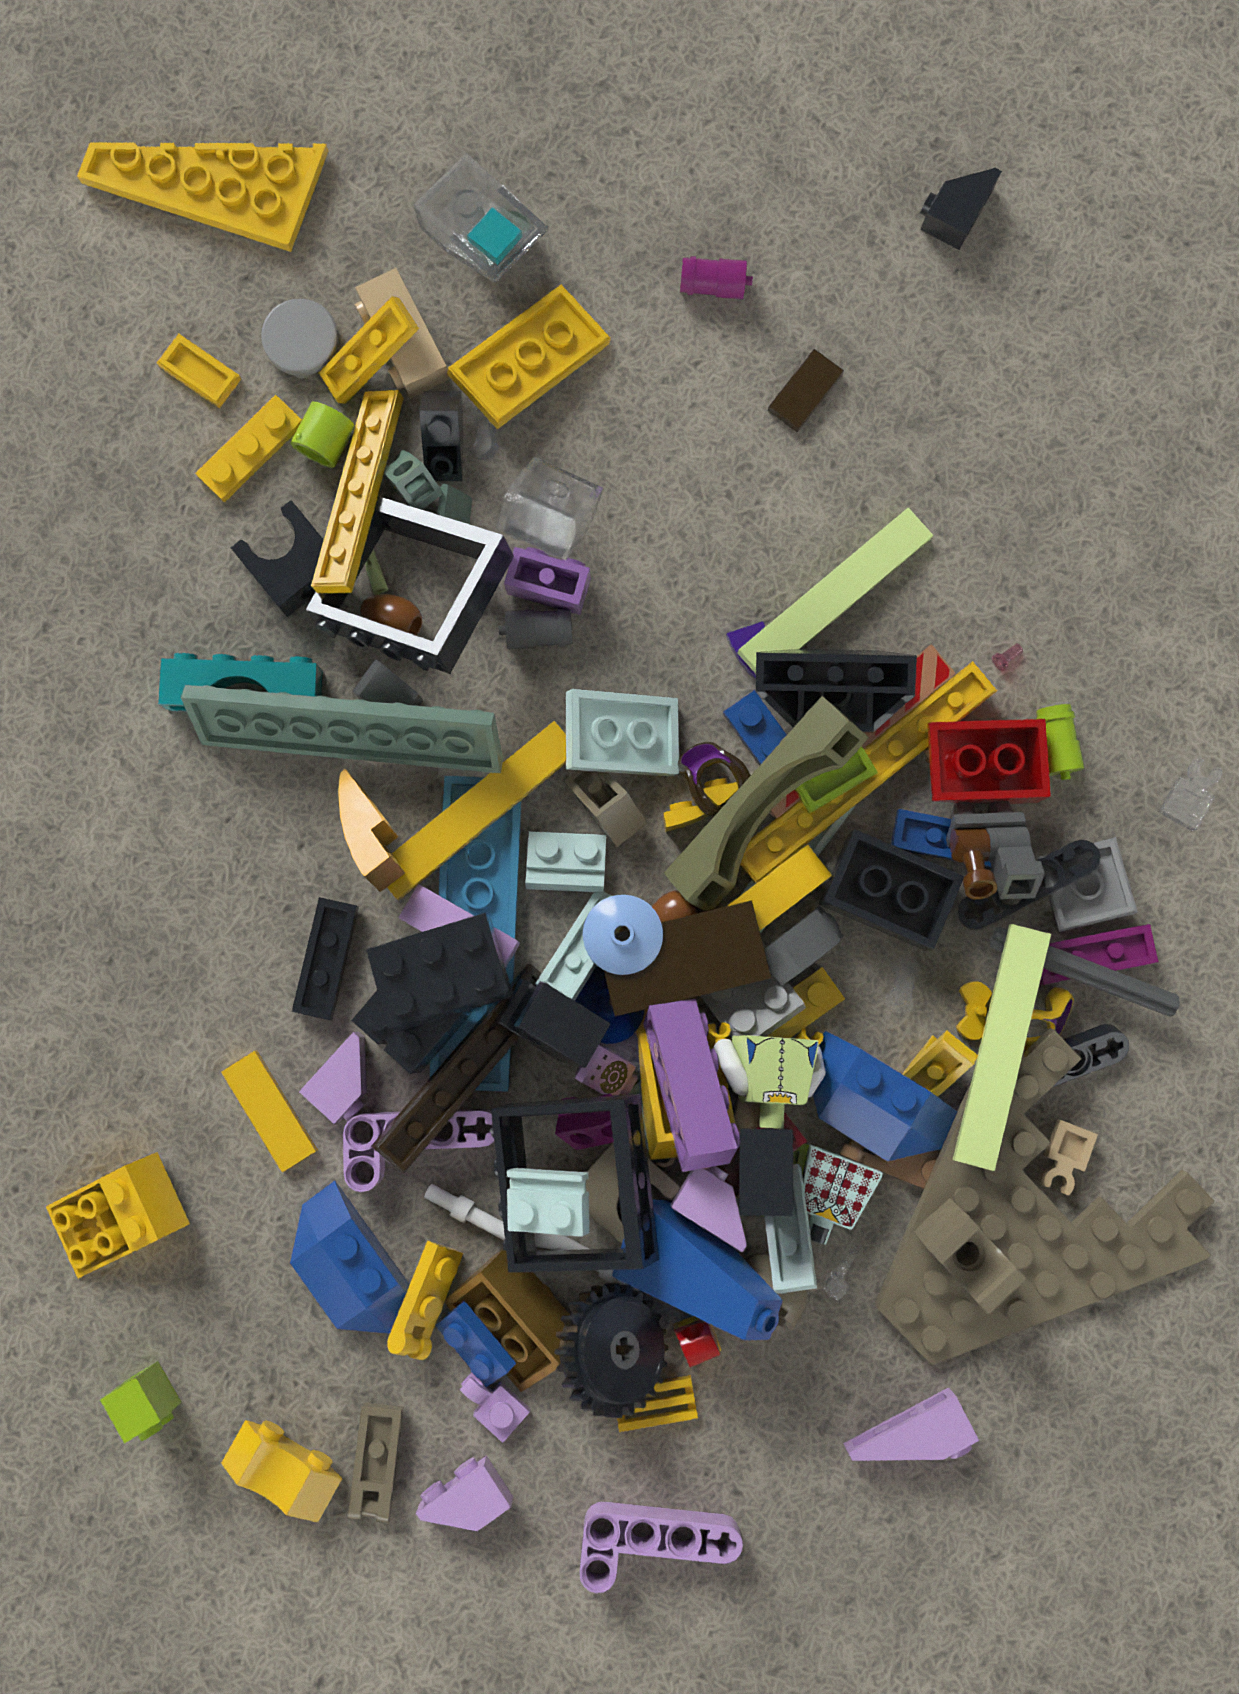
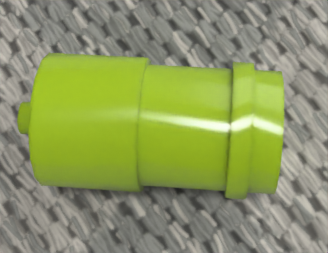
[1036,704,1085,781]

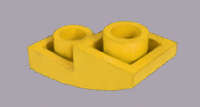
[663,778,738,832]

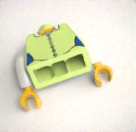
[706,1022,826,1129]

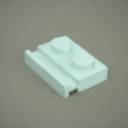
[525,831,606,893]
[507,1168,590,1237]

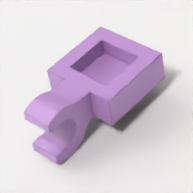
[460,1372,530,1443]

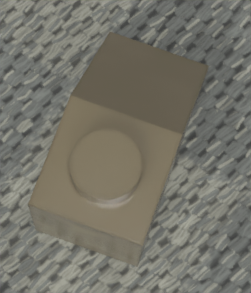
[564,770,648,847]

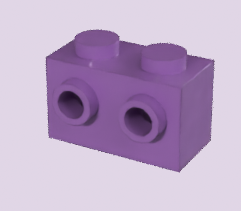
[504,547,591,615]

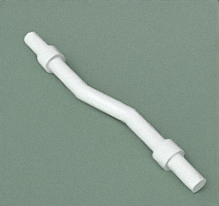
[424,1184,639,1291]

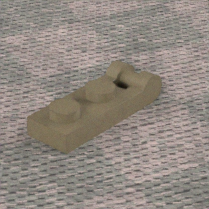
[348,1402,403,1523]

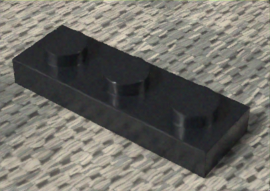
[292,897,359,1020]

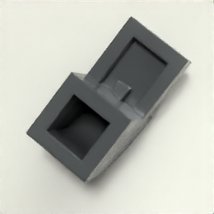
[764,905,844,986]

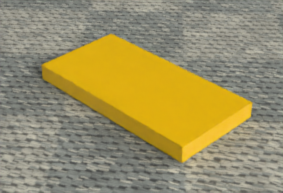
[447,284,611,429]

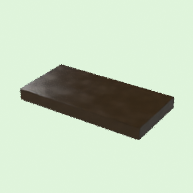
[604,900,771,1017]

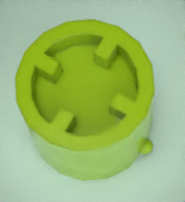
[290,401,355,468]

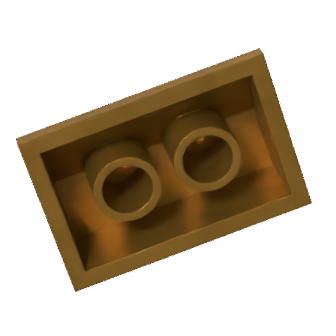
[444,1249,570,1392]

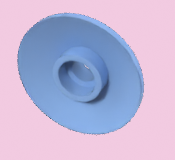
[583,895,663,975]

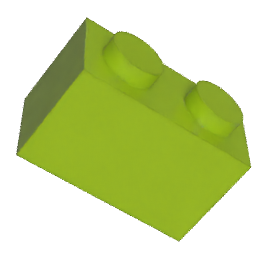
[100,1361,182,1444]

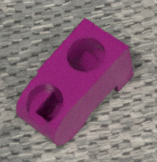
[555,1094,613,1150]

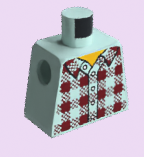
[802,1143,883,1245]

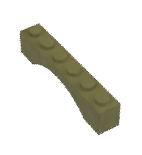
[664,696,869,912]

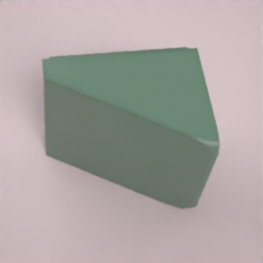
[437,484,472,524]

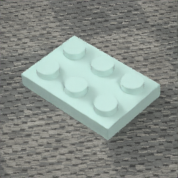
[566,689,679,776]

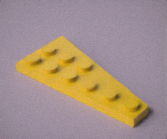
[77,142,329,252]

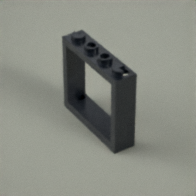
[306,496,514,674]
[490,1094,659,1273]

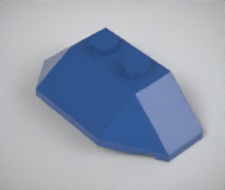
[813,1031,957,1161]
[290,1181,410,1334]

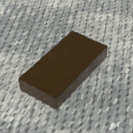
[768,349,844,433]

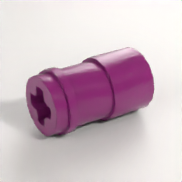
[680,256,753,300]

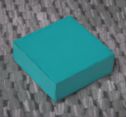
[467,207,522,265]

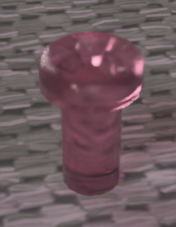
[992,643,1023,671]

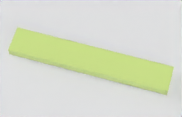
[737,508,934,674]
[953,924,1051,1171]

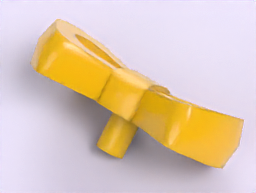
[956,981,992,1041]

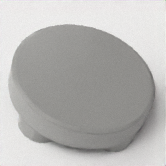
[261,299,340,379]

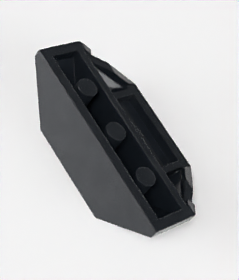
[755,649,917,732]

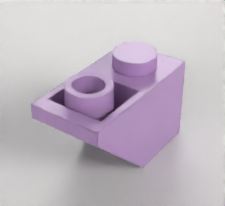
[416,1456,513,1531]

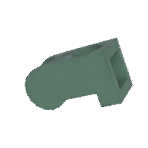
[383,450,443,510]

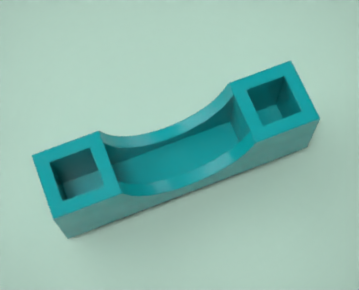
[158,653,323,711]

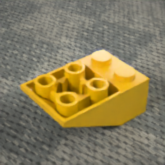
[46,1152,190,1278]

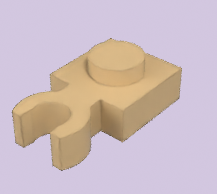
[1040,1119,1098,1196]

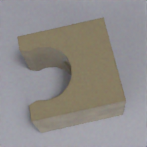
[585,1143,681,1244]
[913,1198,1027,1315]

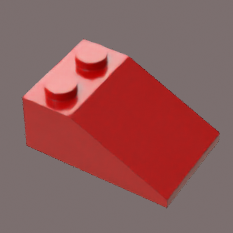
[927,719,1051,804]

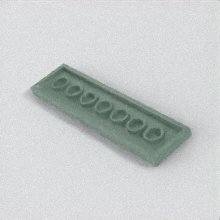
[181,685,504,773]

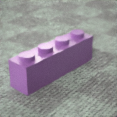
[643,999,740,1172]

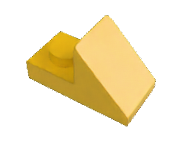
[902,1030,978,1097]

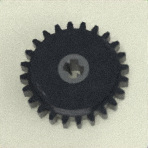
[555,1283,669,1418]

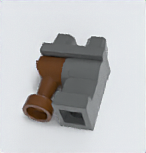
[946,801,1045,899]

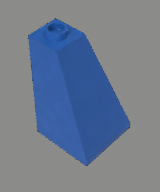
[611,1200,783,1341]

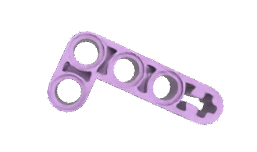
[343,1109,494,1192]
[580,1502,743,1593]

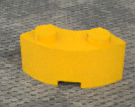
[221,1420,342,1523]

